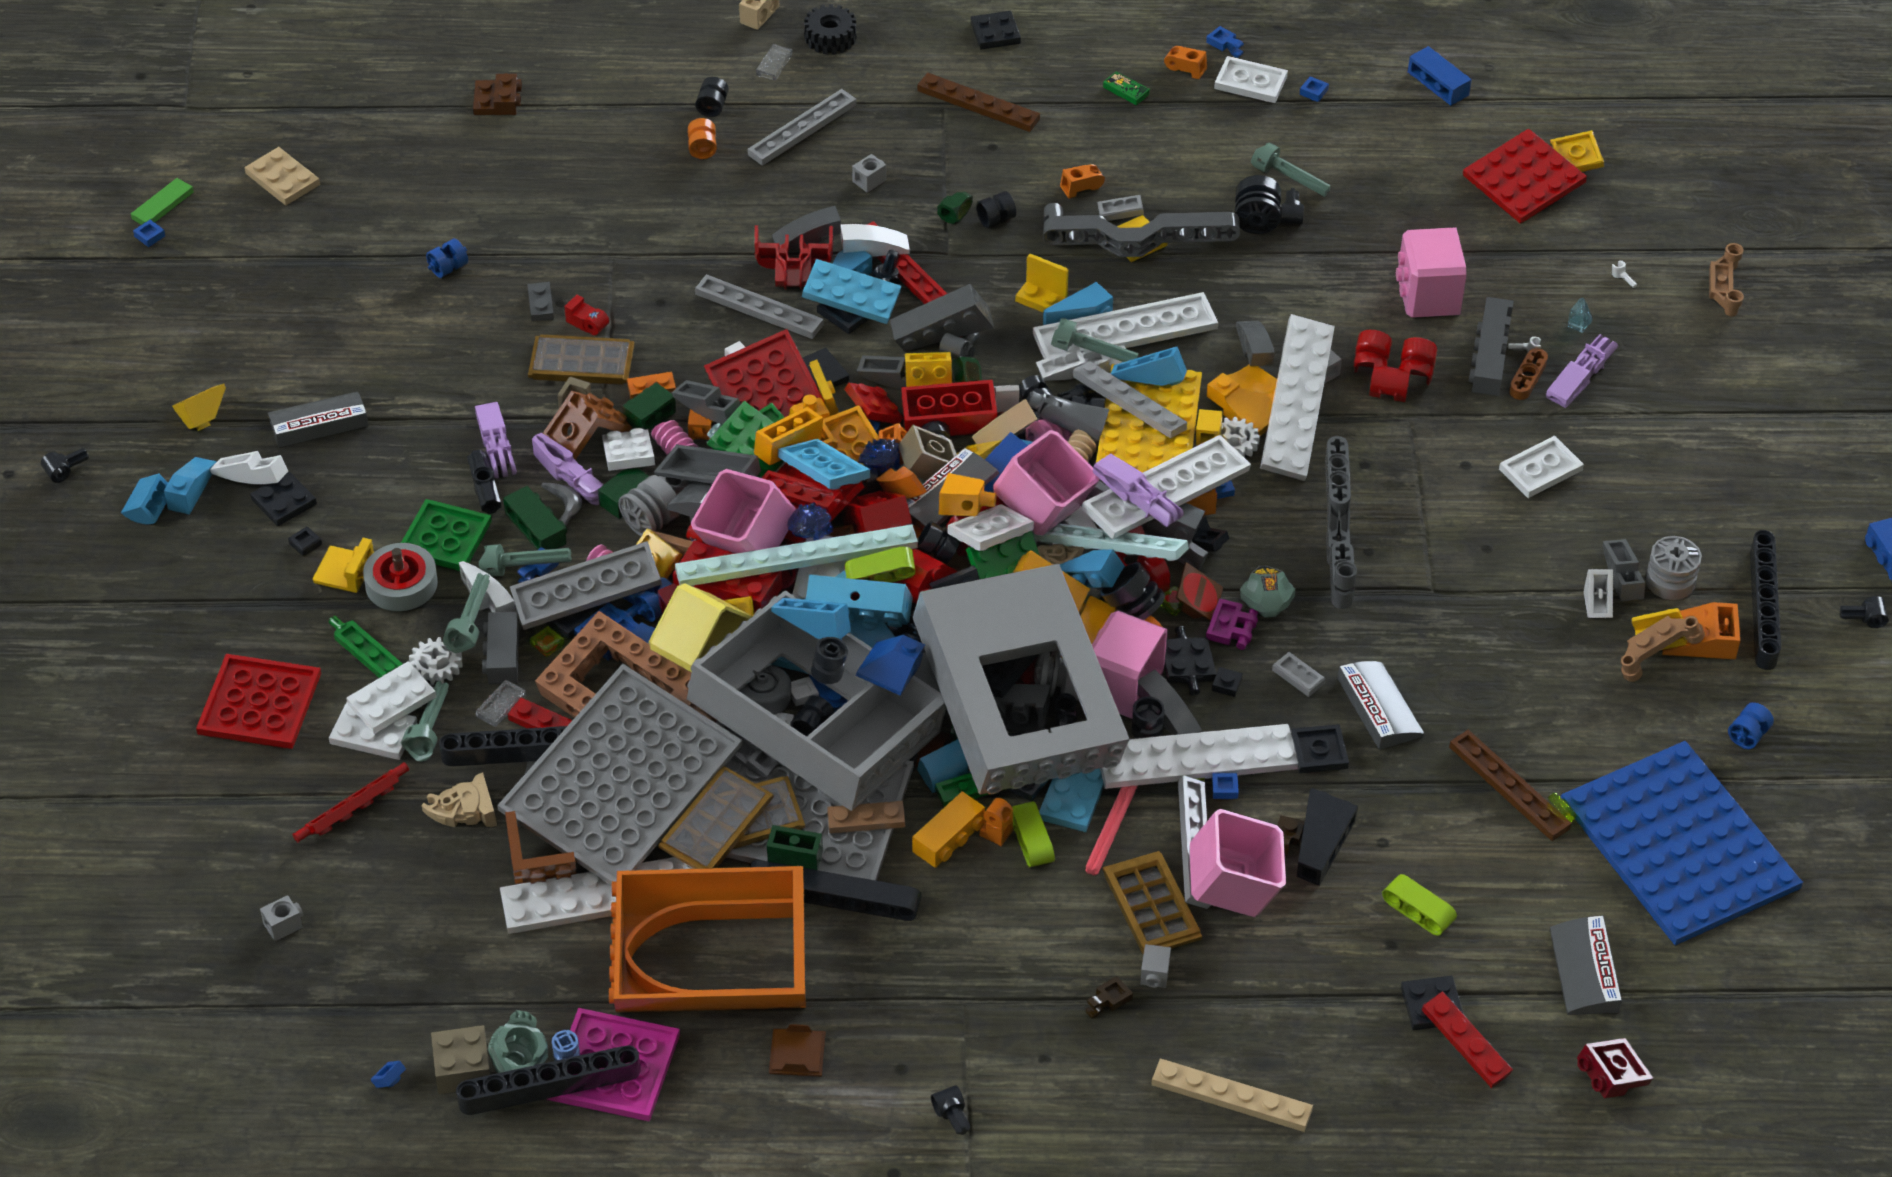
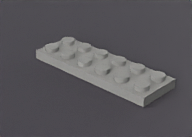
[510,541,662,630]

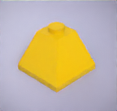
[173,384,226,431]

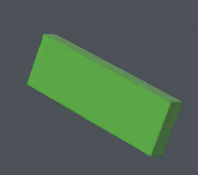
[131,178,194,225]

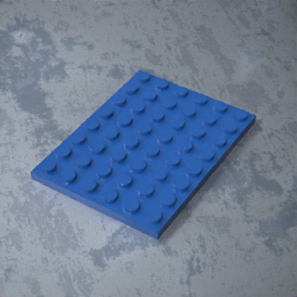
[1560,741,1803,945]

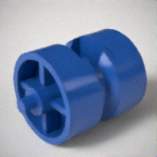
[426,238,468,278]
[633,577,672,622]
[1728,703,1774,749]

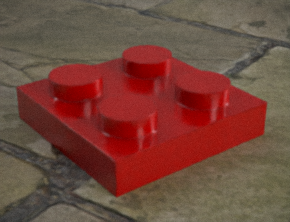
[844,383,903,424]

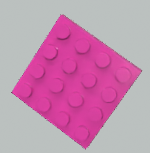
[547,1008,680,1122]

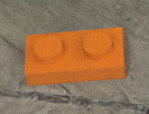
[627,372,676,399]

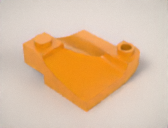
[1207,364,1277,436]
[821,405,887,466]

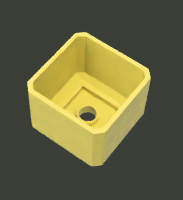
[649,583,753,672]

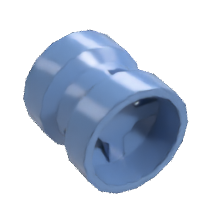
[552,1030,580,1061]

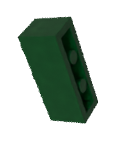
[503,486,567,550]

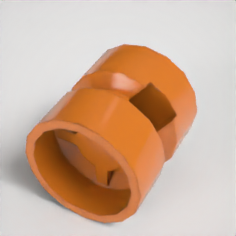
[688,118,717,159]

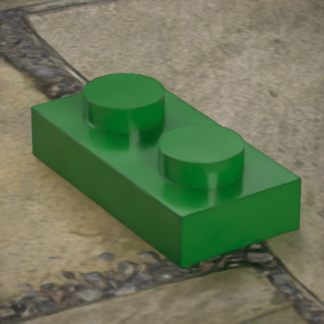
[935,773,989,807]

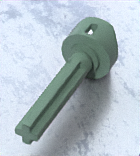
[1251,143,1330,197]
[1051,318,1139,362]
[479,544,572,577]
[443,573,490,653]
[401,681,449,762]

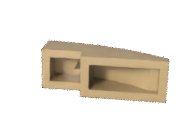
[972,399,1037,444]

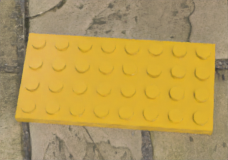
[1096,364,1202,473]

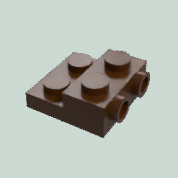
[473,73,522,115]

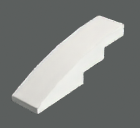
[1036,344,1126,381]

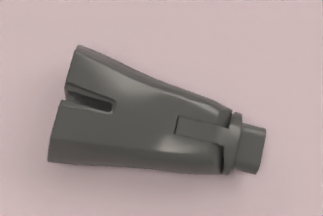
[1028,391,1109,445]

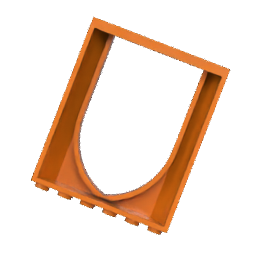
[609,866,806,1013]

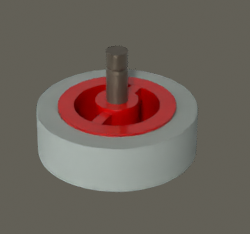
[363,543,438,611]

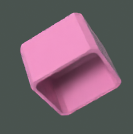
[1396,228,1466,317]
[993,430,1099,536]
[691,469,797,553]
[1092,611,1167,718]
[1190,809,1286,917]

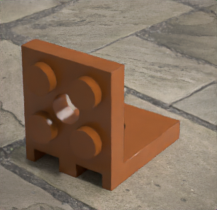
[543,391,632,460]
[505,811,576,885]

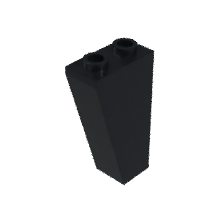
[1296,788,1358,886]

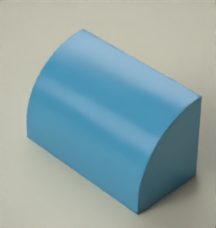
[121,474,168,524]
[917,740,971,793]

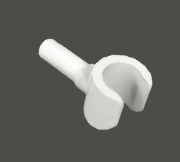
[1612,261,1637,288]
[1508,337,1541,352]

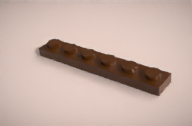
[917,72,1040,132]
[1449,729,1572,841]

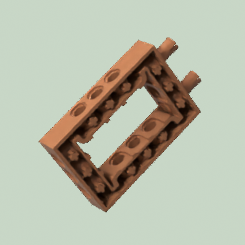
[535,611,717,723]

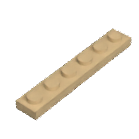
[1152,1058,1313,1132]

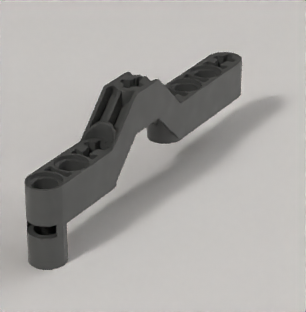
[1043,203,1240,257]
[1325,436,1357,609]

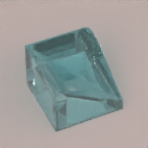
[1568,298,1592,333]

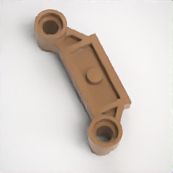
[1709,243,1744,316]
[1621,616,1705,682]

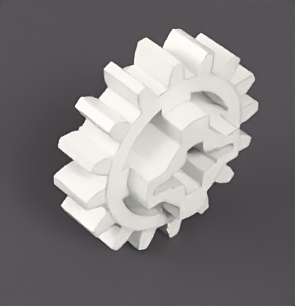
[1221,417,1260,457]
[409,637,463,685]

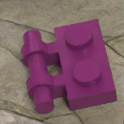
[1206,598,1258,650]

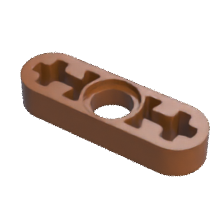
[1509,348,1548,400]

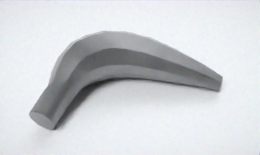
[541,483,582,526]

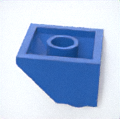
[855,635,925,696]

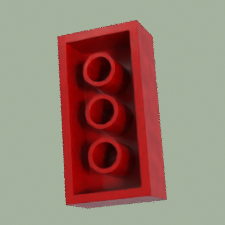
[901,380,997,436]
[841,490,912,533]
[673,540,782,614]

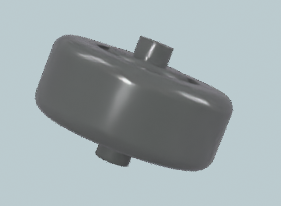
[739,664,792,715]

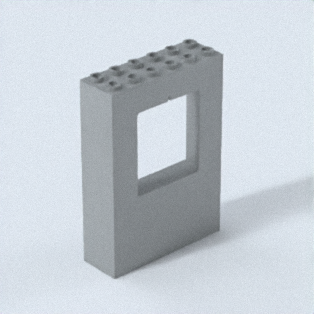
[913,564,1129,795]
[687,590,946,811]

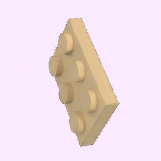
[244,147,320,205]

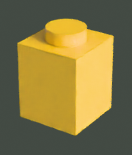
[1196,409,1222,445]

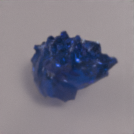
[858,438,900,473]
[787,502,833,541]

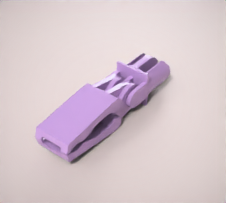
[1546,334,1618,408]
[475,402,517,478]
[532,433,603,505]
[1093,454,1184,527]

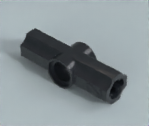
[467,449,501,514]

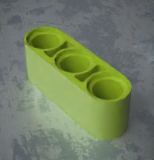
[845,547,916,583]
[1012,801,1055,868]
[1382,874,1457,936]

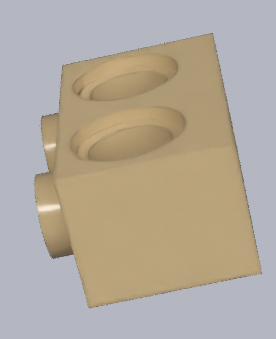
[739,0,780,30]

